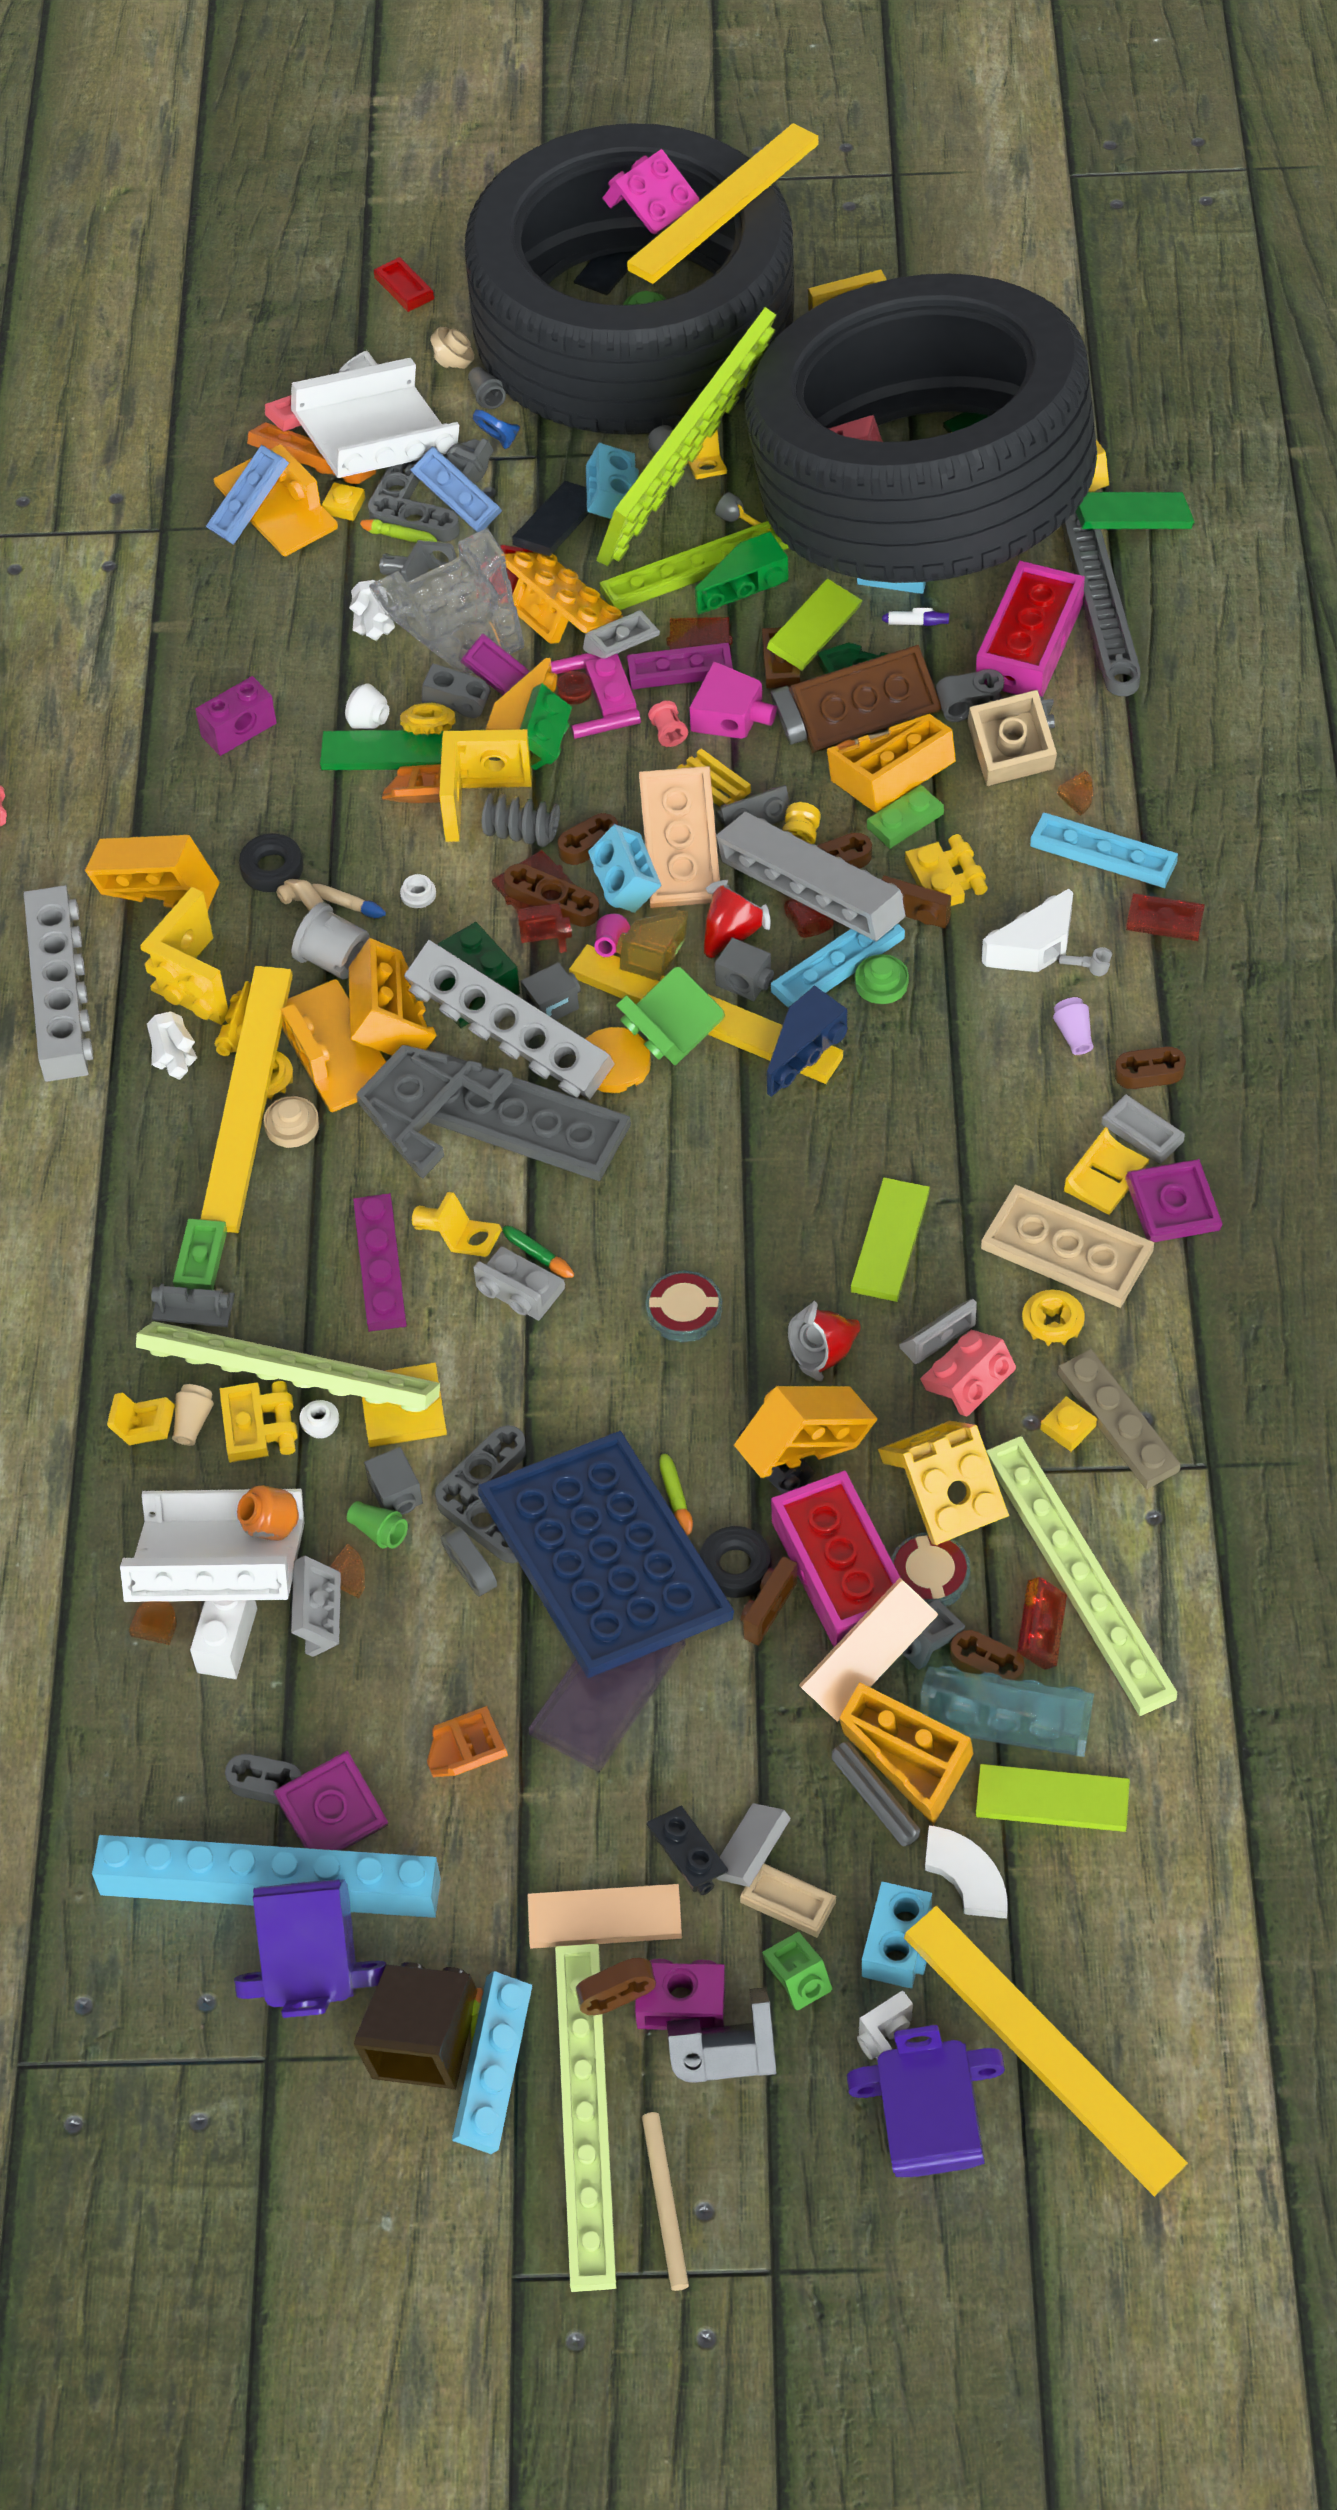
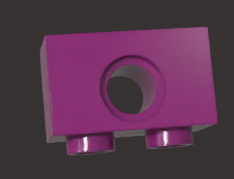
[195,676,277,756]
[635,1959,726,2030]

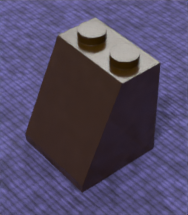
[354,1962,477,2090]

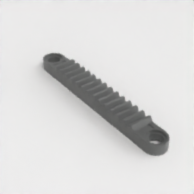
[1062,511,1141,696]

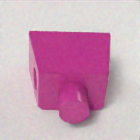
[690,662,777,739]

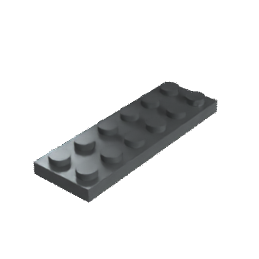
[428,1048,631,1181]

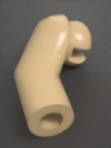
[276,879,324,911]

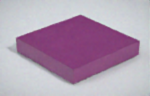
[1125,1159,1223,1242]
[274,1750,389,1851]

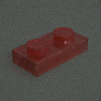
[1126,893,1205,941]
[1017,1576,1067,1670]

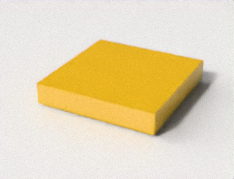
[362,1362,447,1448]

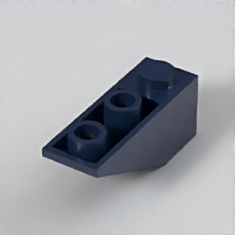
[767,985,848,1097]

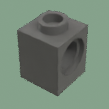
[715,938,774,1001]
[364,1446,423,1515]

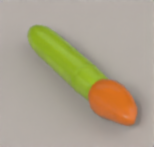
[659,1453,693,1536]

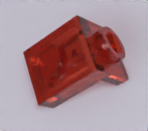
[517,903,572,953]

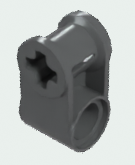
[935,669,1004,722]

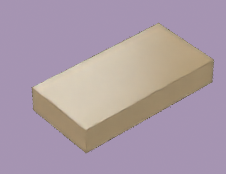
[740,1864,836,1938]

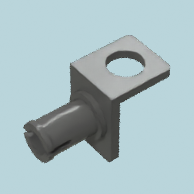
[379,540,460,595]

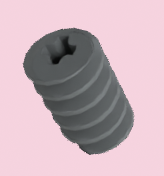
[481,792,560,847]

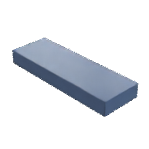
[206,445,289,545]
[411,446,502,535]

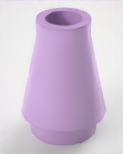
[1053,997,1093,1055]

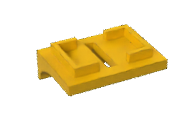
[1064,1127,1149,1215]

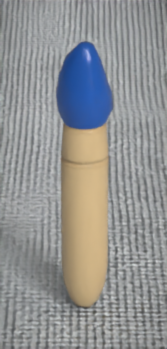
[312,884,386,918]

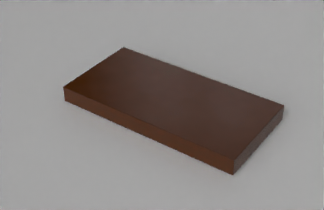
[789,645,942,753]

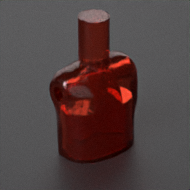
[784,898,834,938]

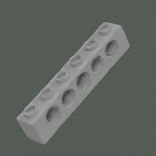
[24,885,94,1082]
[404,940,615,1100]

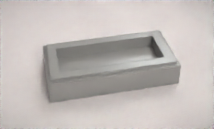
[1101,1094,1185,1164]
[717,1803,791,1887]

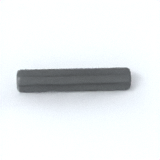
[832,1742,920,1847]

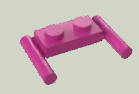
[551,653,641,739]

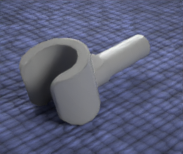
[1059,947,1112,976]

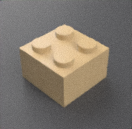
[968,690,1057,786]

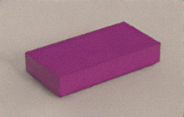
[460,633,530,696]

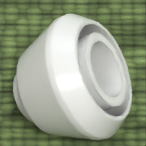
[345,684,389,729]

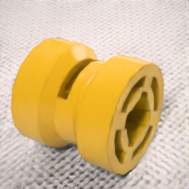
[782,802,821,844]

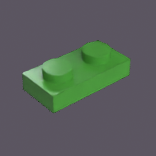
[867,785,944,849]
[173,1219,227,1290]

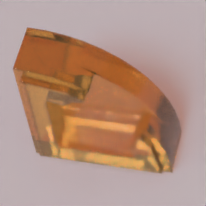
[1058,770,1093,816]
[330,1544,365,1599]

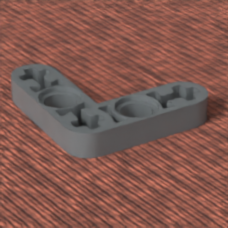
[368,460,460,542]
[435,1425,526,1563]

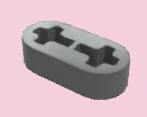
[770,685,807,745]
[440,1526,497,1597]
[225,1754,302,1805]

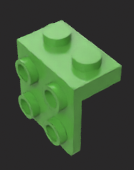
[616,967,725,1066]

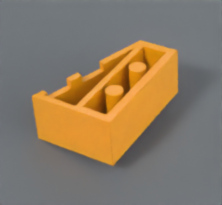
[827,714,956,813]
[85,835,220,911]
[839,1682,973,1826]

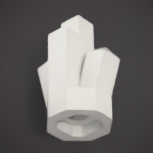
[349,580,395,641]
[147,1012,197,1080]

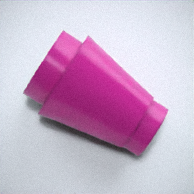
[595,914,631,957]

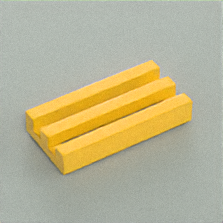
[677,748,751,807]

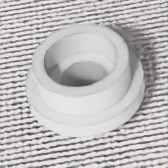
[400,874,436,908]
[300,1400,339,1438]

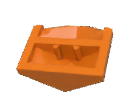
[382,764,441,803]
[427,1706,508,1777]

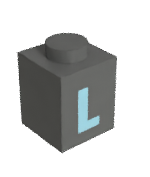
[521,962,581,1020]

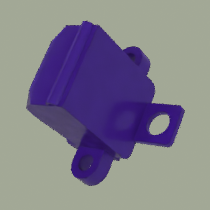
[234,1879,386,2018]
[847,2025,1005,2177]

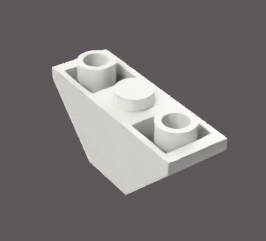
[982,889,1073,972]

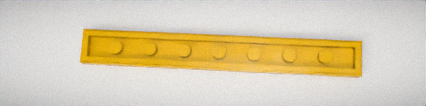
[627,123,818,284]
[569,944,843,1084]
[200,966,293,1233]
[904,1906,1188,2197]

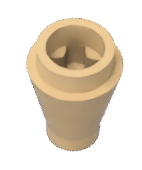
[172,1384,214,1446]

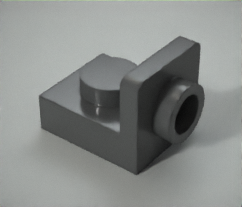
[902,1599,965,1669]

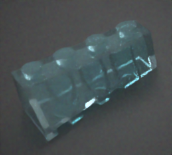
[920,1666,1094,1757]

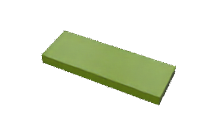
[767,578,863,671]
[851,1178,930,1302]
[976,1764,1130,1832]

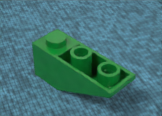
[695,531,788,615]

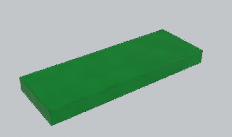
[1076,492,1195,529]
[320,730,443,770]

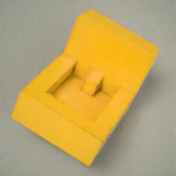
[107,1393,175,1445]

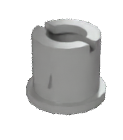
[291,902,369,980]

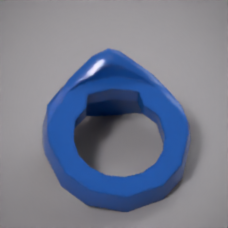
[472,409,520,449]

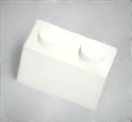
[190,1600,257,1679]

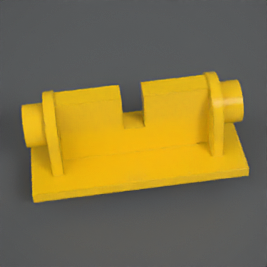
[214,981,251,1056]

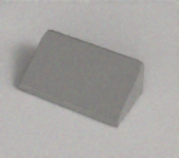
[583,610,660,659]
[899,1299,977,1364]

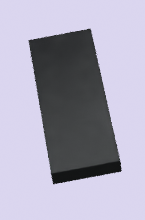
[573,251,639,295]
[512,481,589,557]

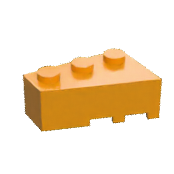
[348,938,437,1055]
[734,1386,878,1478]

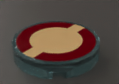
[645,1270,723,1342]
[891,1533,971,1607]

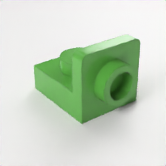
[762,1932,832,2010]

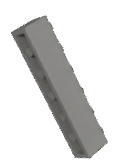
[716,812,906,942]

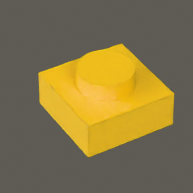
[322,482,366,521]
[1040,1396,1097,1452]

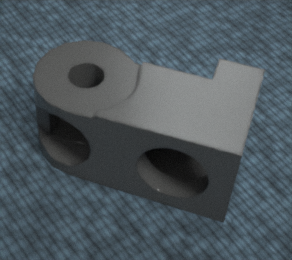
[422,663,491,718]

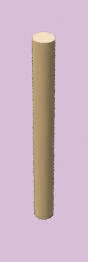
[642,2112,689,2291]

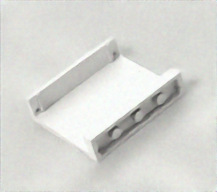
[291,358,459,478]
[120,1489,305,1602]

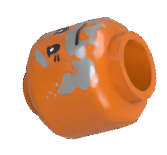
[237,1485,299,1541]

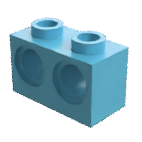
[586,443,639,519]
[588,824,662,913]
[862,1882,932,1989]

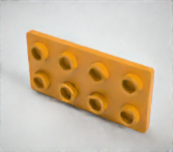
[214,444,338,556]
[499,551,623,644]
[281,979,386,1112]

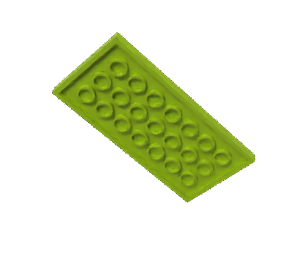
[596,307,776,566]

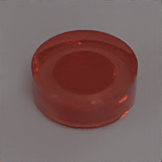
[557,671,592,704]

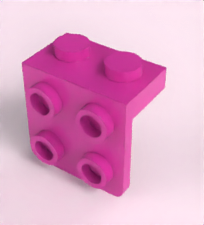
[603,149,699,234]

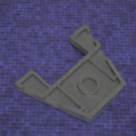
[356,1045,513,1179]

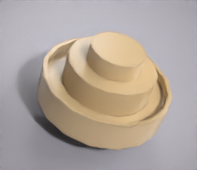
[430,326,475,369]
[264,1096,319,1148]

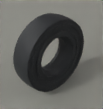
[239,833,303,892]
[699,1526,772,1598]

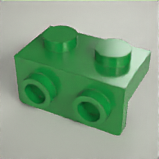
[520,683,572,770]

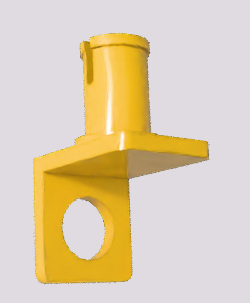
[688,430,727,479]
[412,1192,502,1257]

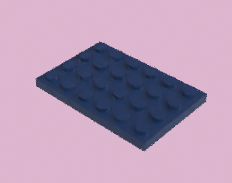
[478,1431,734,1678]

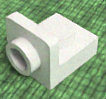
[857,1990,913,2060]

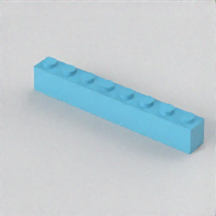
[92,1835,441,1918]

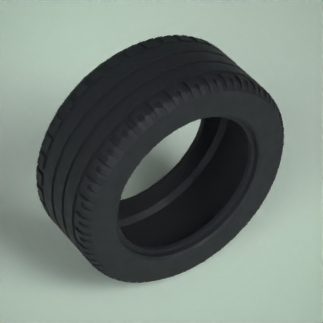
[464,123,794,435]
[745,273,1097,583]

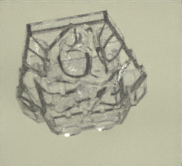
[369,528,524,675]

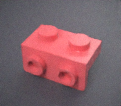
[920,1330,1016,1417]

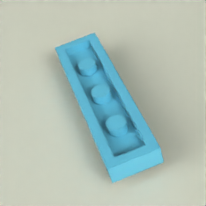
[1030,812,1178,888]
[771,924,905,1008]
[452,1971,532,2154]

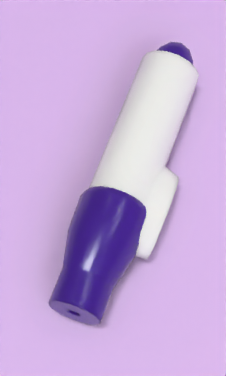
[882,608,949,626]

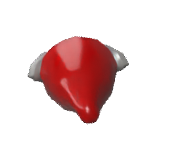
[704,880,771,959]
[788,1300,860,1382]

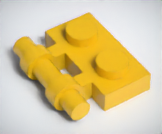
[905,834,988,906]
[219,1381,298,1462]

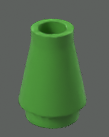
[347,1501,408,1549]

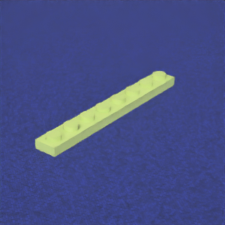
[136,1321,440,1412]
[986,1436,1177,1716]
[555,1943,617,2292]

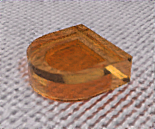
[129,1601,177,1645]

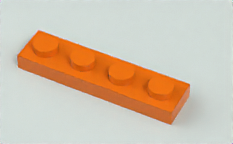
[247,422,376,484]

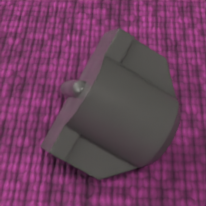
[446,438,494,483]

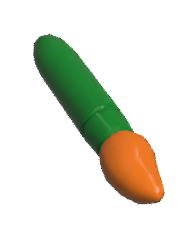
[502,1225,574,1278]

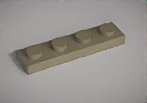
[1058,1349,1180,1490]

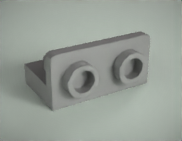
[473,1246,565,1321]
[291,1556,341,1657]

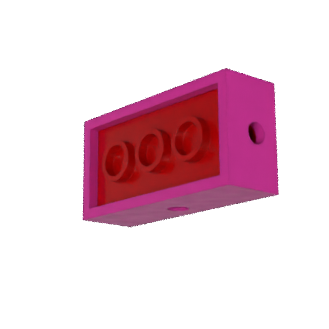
[976,561,1085,697]
[771,1471,900,1647]

